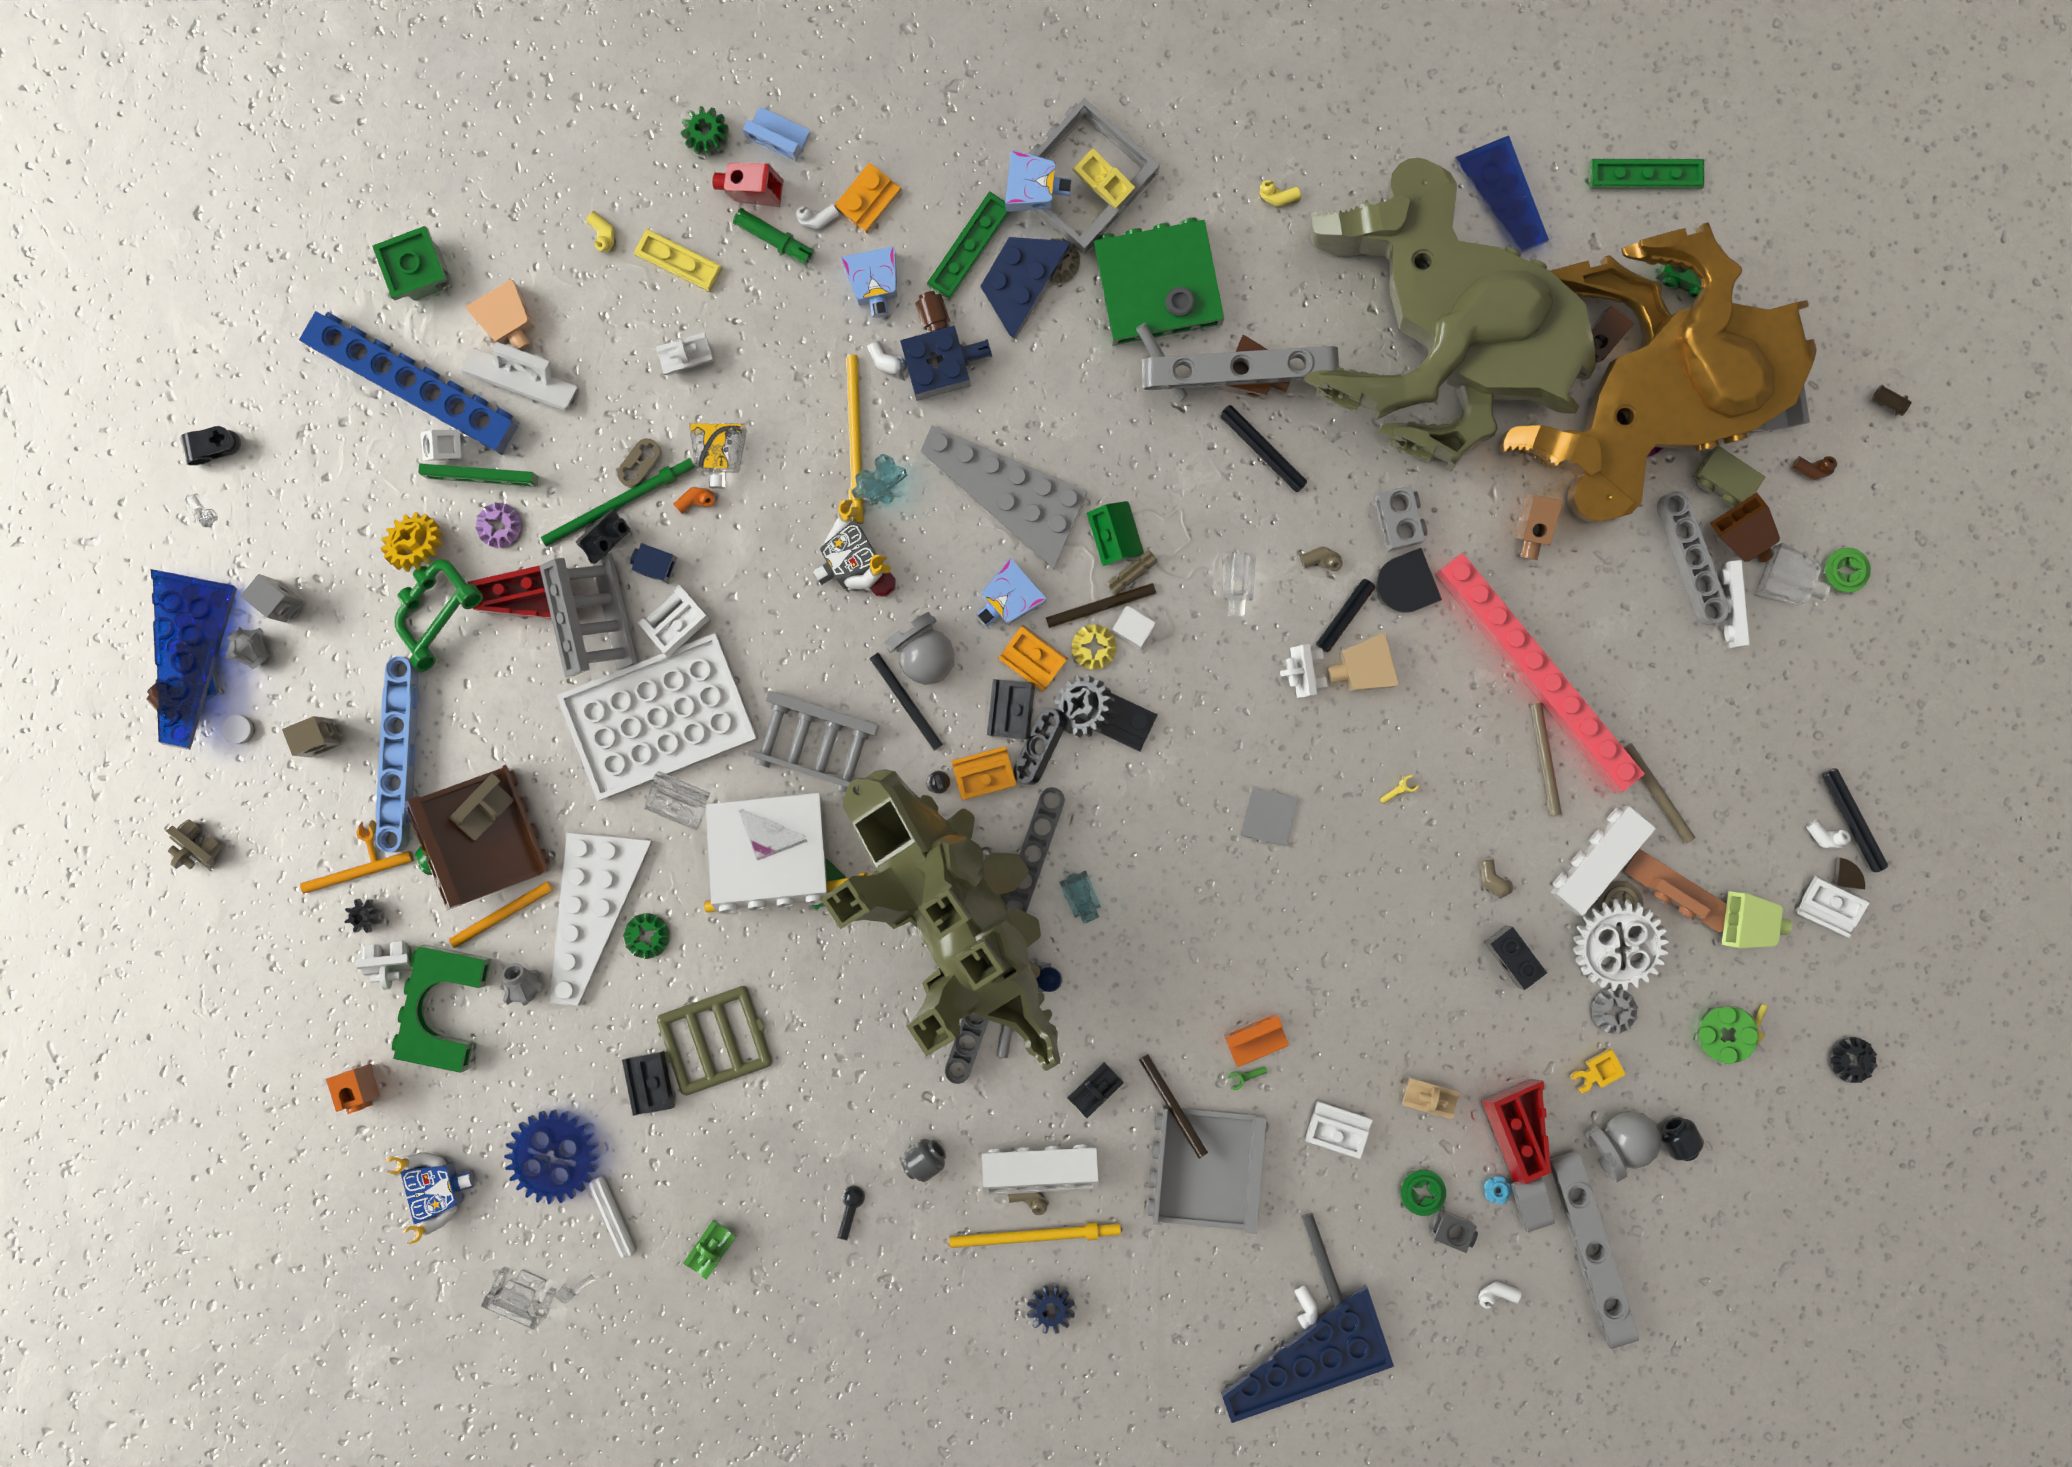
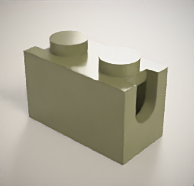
[1692,446,1766,508]

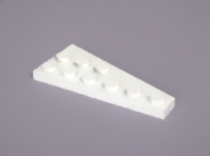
[549,833,653,1006]

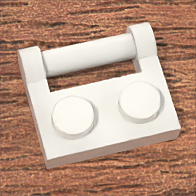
[637,585,710,657]

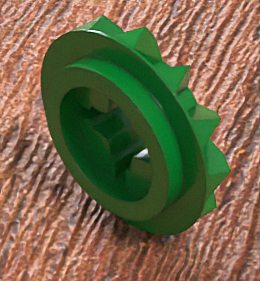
[623,913,670,959]
[1400,1169,1446,1216]

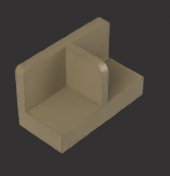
[449,773,513,841]

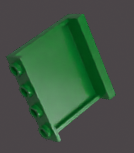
[1093,217,1224,346]

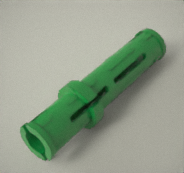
[733,208,814,265]

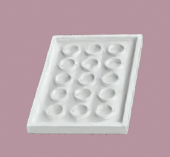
[556,633,757,801]

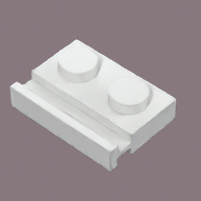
[1795,875,1870,938]
[1305,1101,1373,1159]

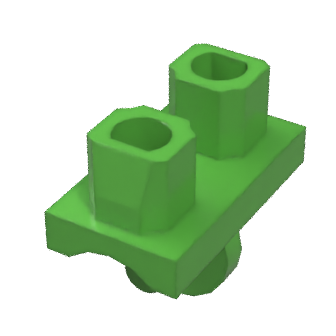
[683,1219,737,1280]

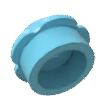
[1484,1176,1512,1204]

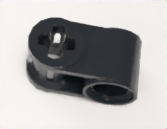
[180,426,241,465]

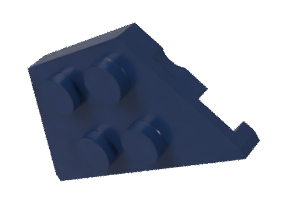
[980,237,1072,339]

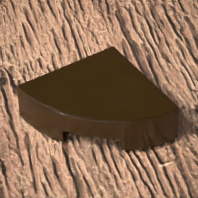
[1834,858,1865,889]

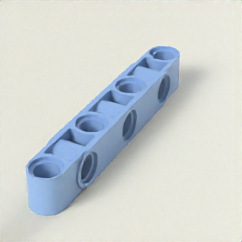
[376,656,418,853]

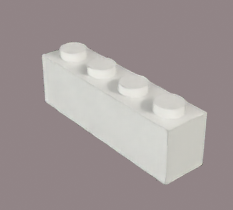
[1551,806,1656,916]
[982,1144,1098,1195]

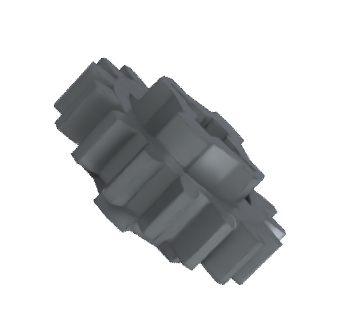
[1054,675,1115,738]

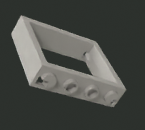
[1029,98,1160,255]

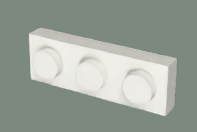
[1719,560,1750,648]

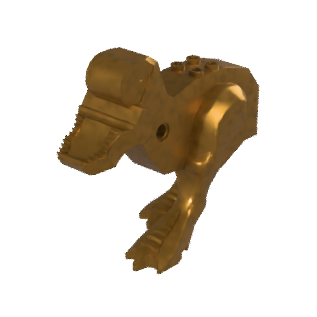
[1499,222,1817,522]

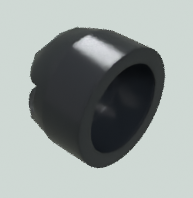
[927,771,950,793]

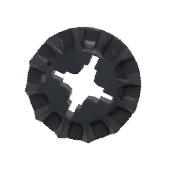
[1830,1037,1878,1083]

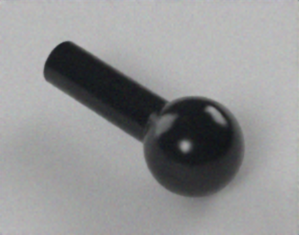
[836,1185,865,1241]

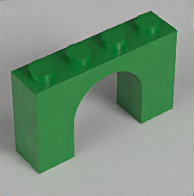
[392,945,491,1073]

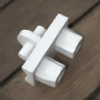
[656,332,714,375]
[1279,644,1328,698]
[356,941,413,990]

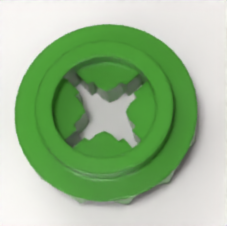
[1823,547,1871,593]

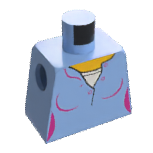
[1005,150,1071,212]
[841,246,897,318]
[976,558,1046,627]

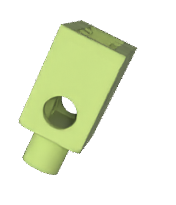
[1721,891,1792,948]

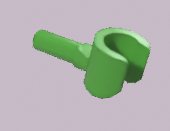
[1227,1066,1267,1090]

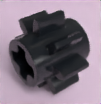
[344,899,382,933]

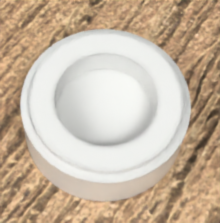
[222,715,254,744]

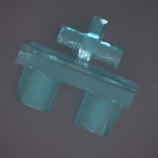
[851,454,907,505]
[1060,870,1101,923]

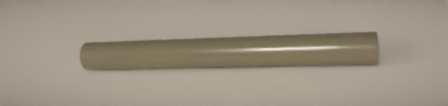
[1531,703,1562,816]
[1624,743,1696,843]

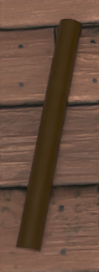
[1046,583,1156,628]
[1139,1054,1208,1159]

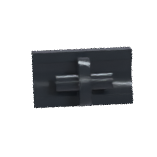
[575,509,630,564]
[1067,1062,1124,1118]

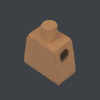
[1516,494,1563,560]

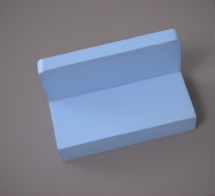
[742,107,810,161]

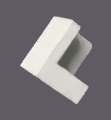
[1111,606,1156,649]

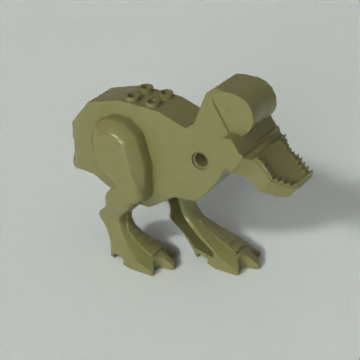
[1304,158,1595,472]

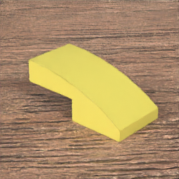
[1072,148,1135,208]

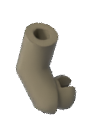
[1299,547,1343,571]
[1480,860,1513,897]
[1008,1192,1048,1215]

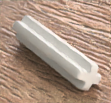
[589,1176,636,1258]

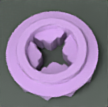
[475,502,522,548]

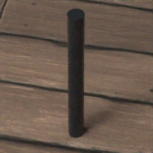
[869,652,943,751]

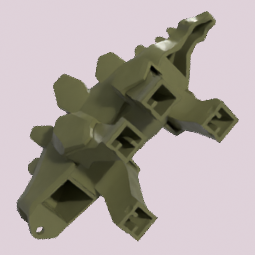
[821,769,1060,1071]

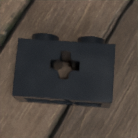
[1484,925,1547,990]

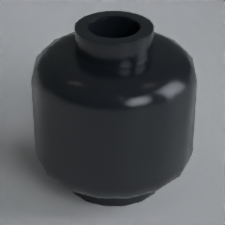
[1661,1117,1704,1161]

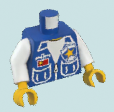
[385,1152,475,1244]

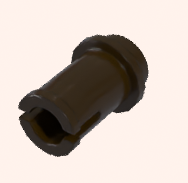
[1871,385,1912,416]

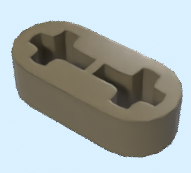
[618,438,662,488]

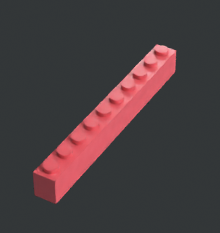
[1435,553,1645,792]

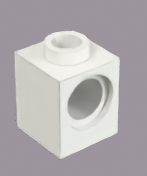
[421,430,461,461]

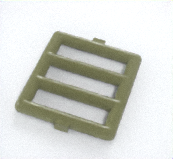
[656,986,772,1096]

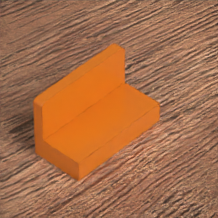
[1224,1014,1289,1067]

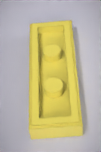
[634,229,723,292]

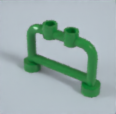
[394,559,483,672]

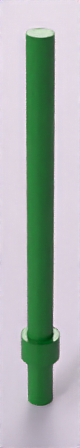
[541,458,695,547]

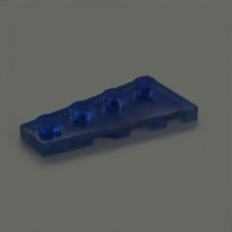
[1455,135,1549,253]

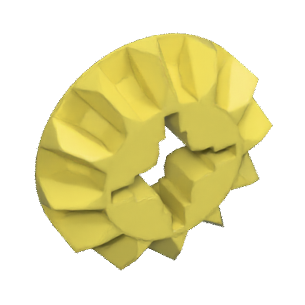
[1071,624,1117,670]

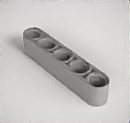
[1657,491,1729,625]

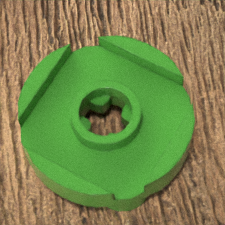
[1698,1006,1759,1064]

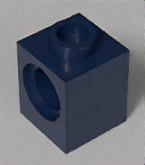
[630,543,677,584]

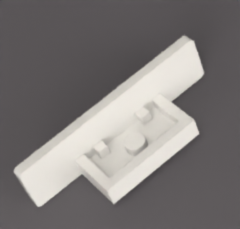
[461,342,577,411]

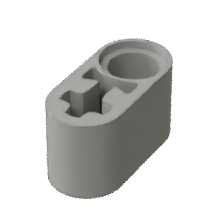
[1511,1177,1555,1233]

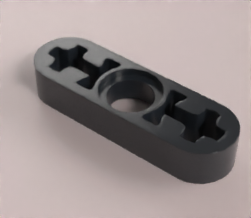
[1013,708,1067,785]

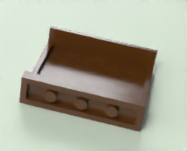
[404,765,550,911]

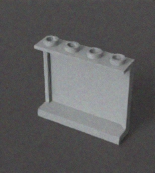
[1147,1106,1267,1234]

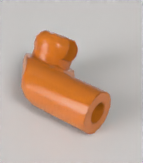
[673,487,715,514]

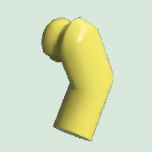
[1259,180,1301,207]
[586,211,615,252]

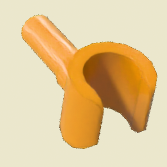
[356,820,378,862]

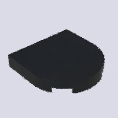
[1376,548,1442,613]

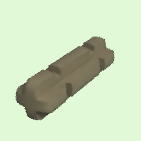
[1107,551,1157,595]

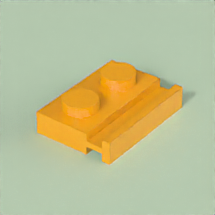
[834,162,902,234]
[998,625,1068,692]
[951,746,1017,801]

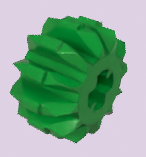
[681,106,729,156]

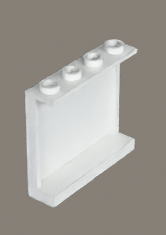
[706,793,828,914]

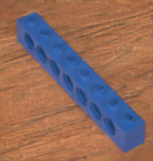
[299,311,518,455]

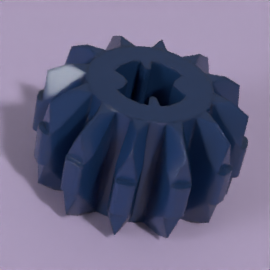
[1027,1284,1075,1334]

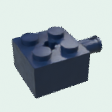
[900,325,992,401]

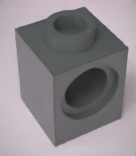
[1430,1209,1478,1253]

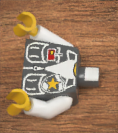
[813,500,891,589]

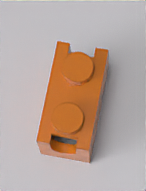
[326,1064,380,1114]

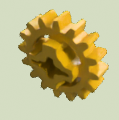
[380,512,443,572]

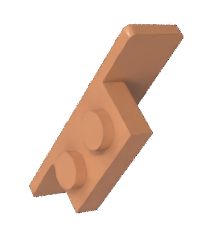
[1623,849,1727,932]

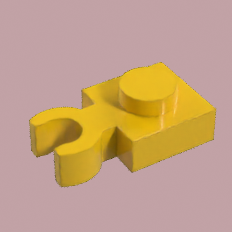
[1570,1048,1626,1093]

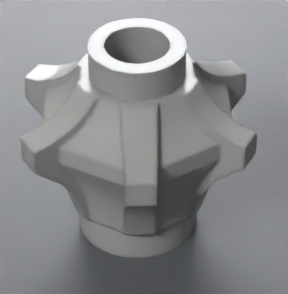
[225,627,270,670]
[501,963,543,1006]

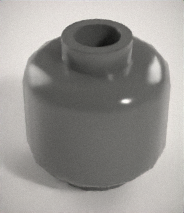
[903,1139,946,1182]

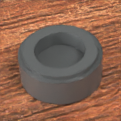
[1165,287,1194,317]

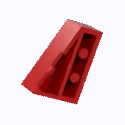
[467,565,552,620]
[1481,1079,1551,1184]

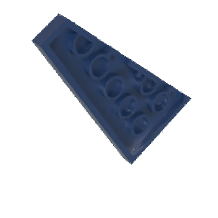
[1221,1284,1394,1423]

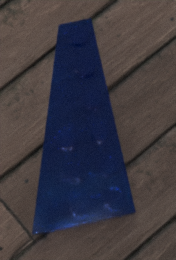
[150,569,237,750]

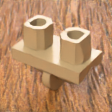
[1402,1077,1460,1120]

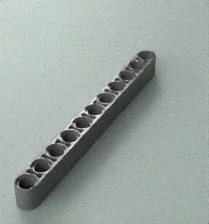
[945,787,1065,1084]

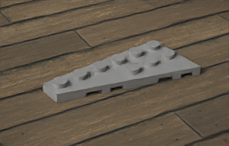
[921,425,1087,570]

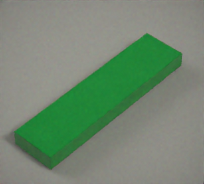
[1590,159,1704,189]
[927,191,1011,301]
[418,463,539,487]

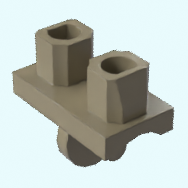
[166,819,222,870]

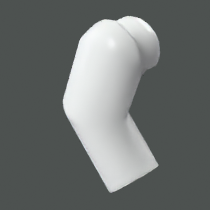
[1806,819,1851,849]
[1478,1282,1522,1309]

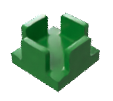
[372,226,448,301]

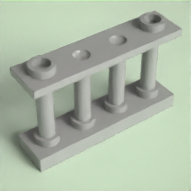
[539,553,637,677]
[748,690,879,792]

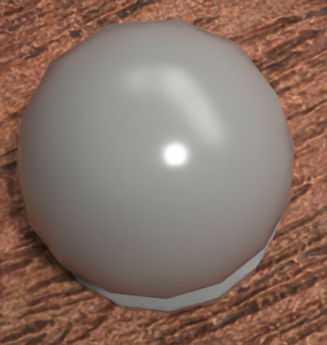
[884,612,955,685]
[1586,1111,1662,1182]

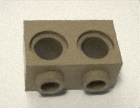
[282,716,342,757]

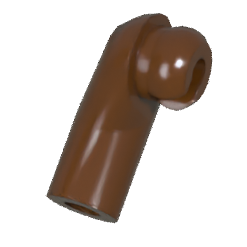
[1791,456,1837,480]

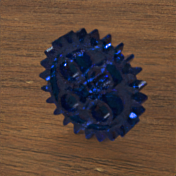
[504,1109,600,1204]

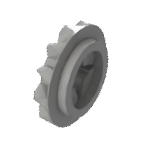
[1591,988,1638,1034]

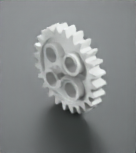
[1573,899,1669,991]

